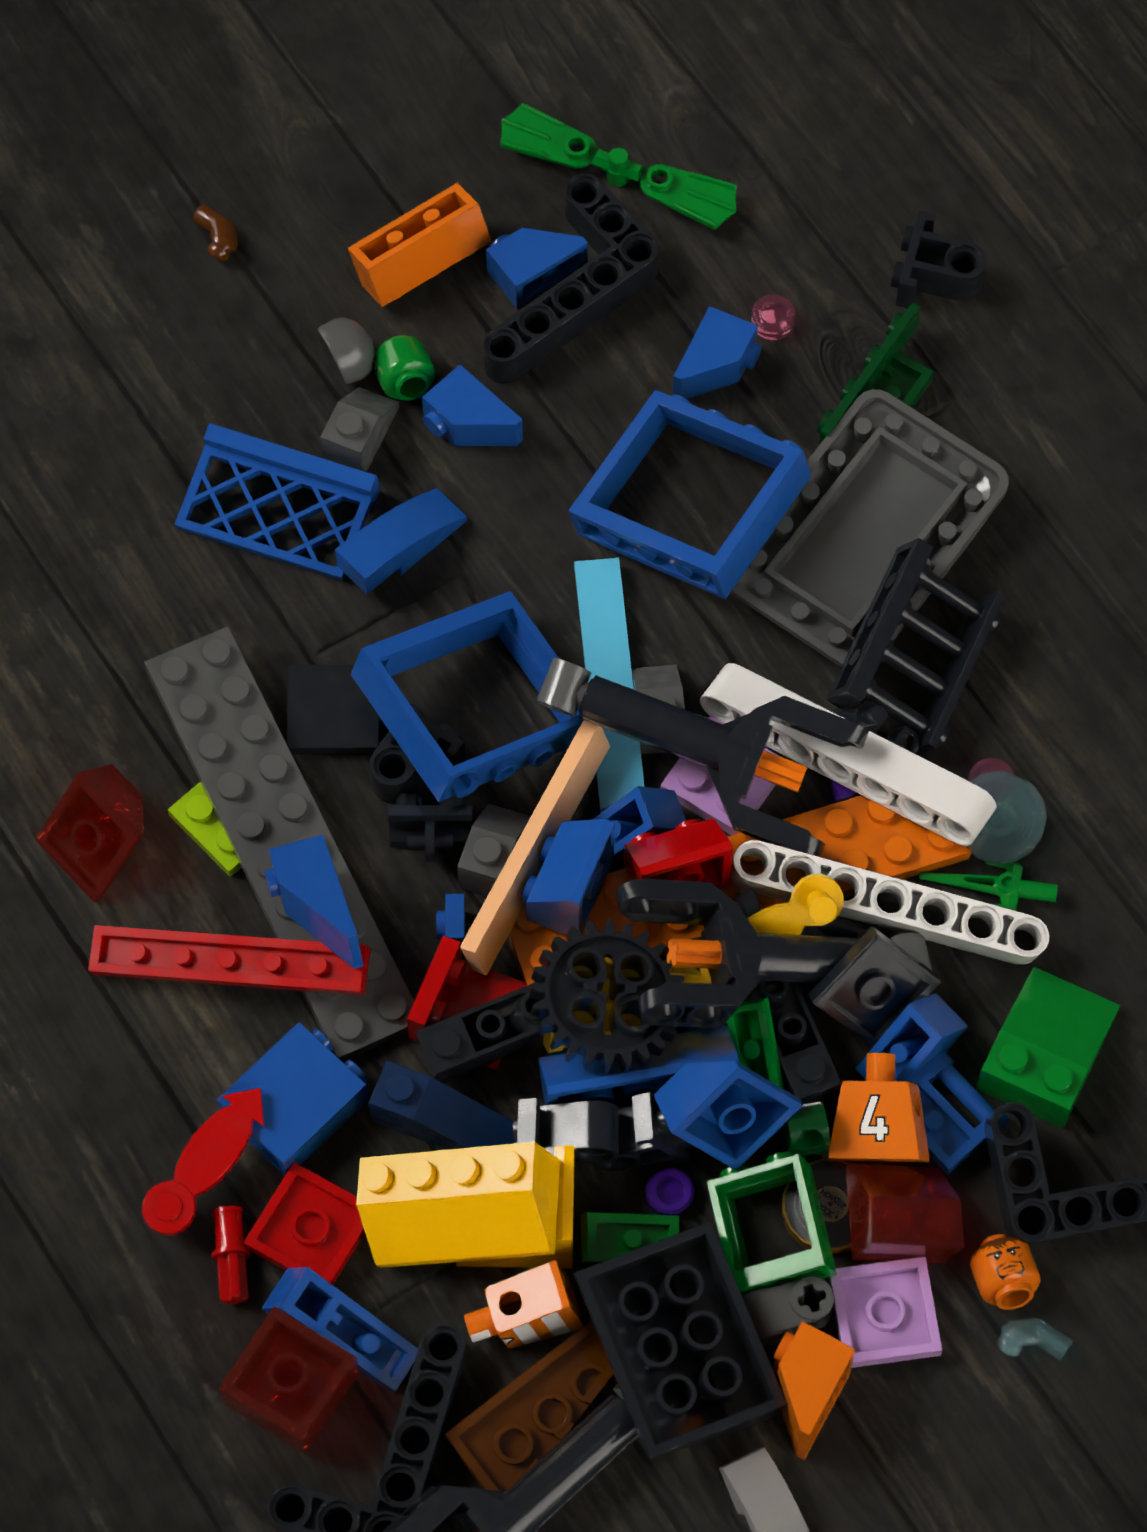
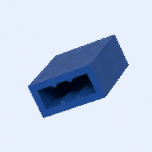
[217,1022,369,1176]

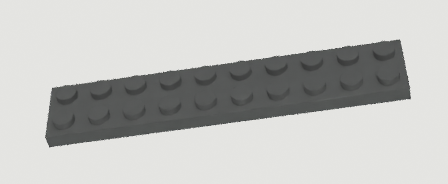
[144,626,414,1062]

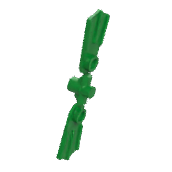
[500,103,737,230]

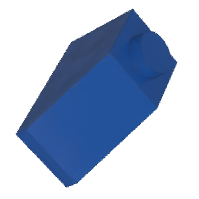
[486,228,588,308]
[673,306,762,399]
[422,364,523,446]
[592,786,686,868]
[855,993,968,1082]

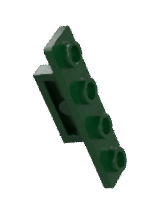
[816,302,934,445]

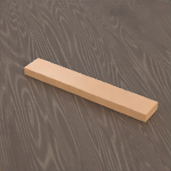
[460,720,610,976]

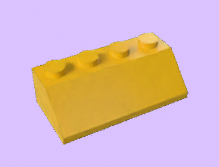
[356,1142,561,1268]

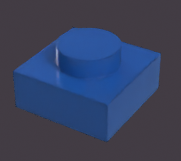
[436,894,466,955]

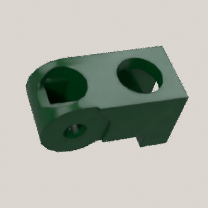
[778,1101,830,1163]

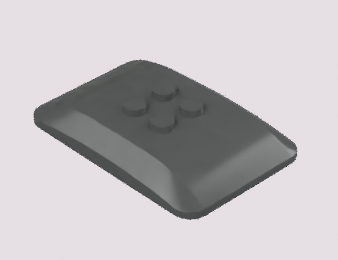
[730,389,1009,667]

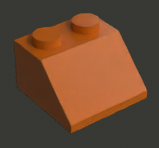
[772,1321,856,1460]

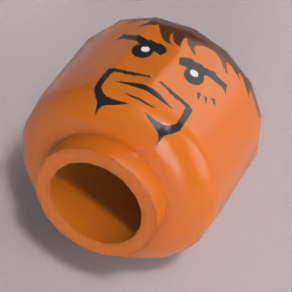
[970,1234,1041,1310]

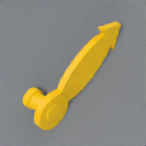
[699,873,844,984]

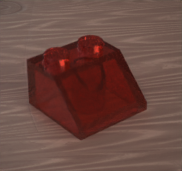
[846,1163,964,1263]

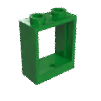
[707,1152,837,1296]

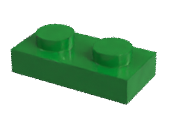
[581,1212,679,1264]

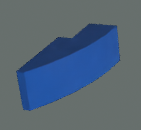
[335,488,467,595]

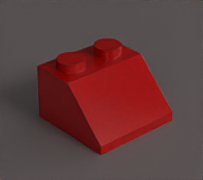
[624,818,733,889]

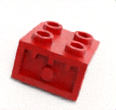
[407,936,527,1070]

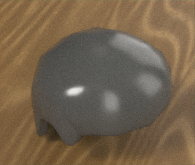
[318,317,375,384]

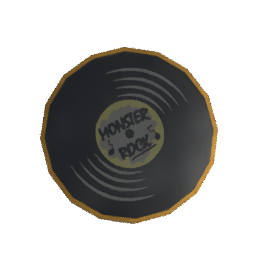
[782,1159,878,1253]

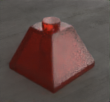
[35,764,144,903]

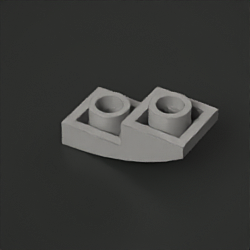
[719,1447,809,1532]

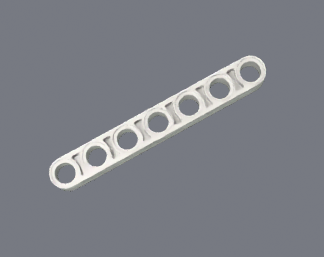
[700,663,997,846]
[731,840,1049,965]

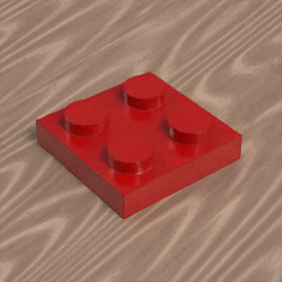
[243,1162,365,1285]

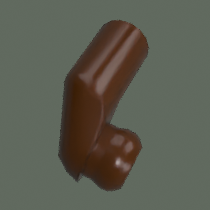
[193,204,238,262]

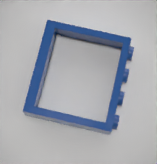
[568,390,812,600]
[351,591,583,802]

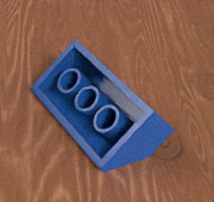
[538,1025,739,1108]

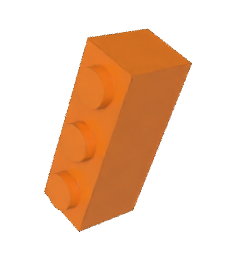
[348,183,492,307]

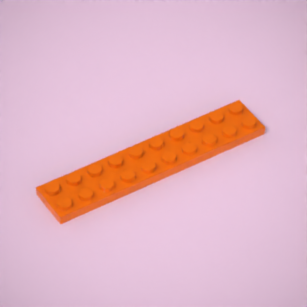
[508,795,971,985]

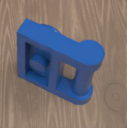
[906,1051,1010,1175]

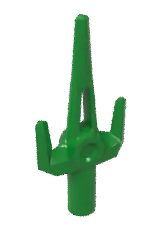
[919,859,1058,911]

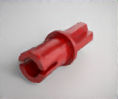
[211,1206,250,1305]

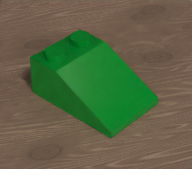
[976,967,1121,1129]

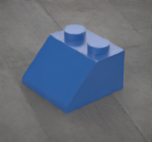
[521,819,615,935]
[654,1061,803,1170]

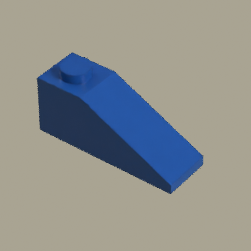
[264,835,363,969]
[261,1267,418,1392]

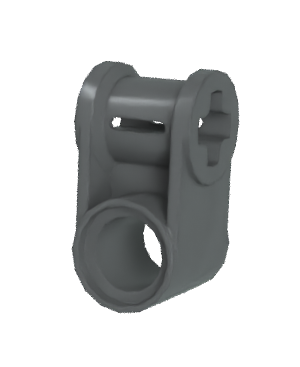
[742,1276,834,1348]

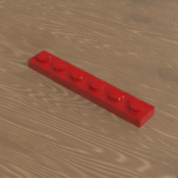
[88,925,371,995]

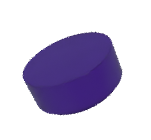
[646,1168,694,1217]

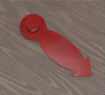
[142,1088,265,1235]

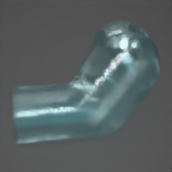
[997,1318,1073,1361]

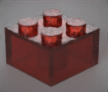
[219,1307,360,1455]

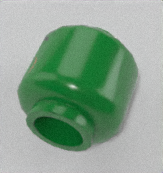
[373,335,435,401]

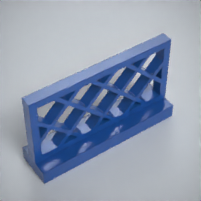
[174,423,381,582]

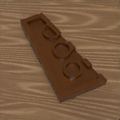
[443,1320,614,1491]

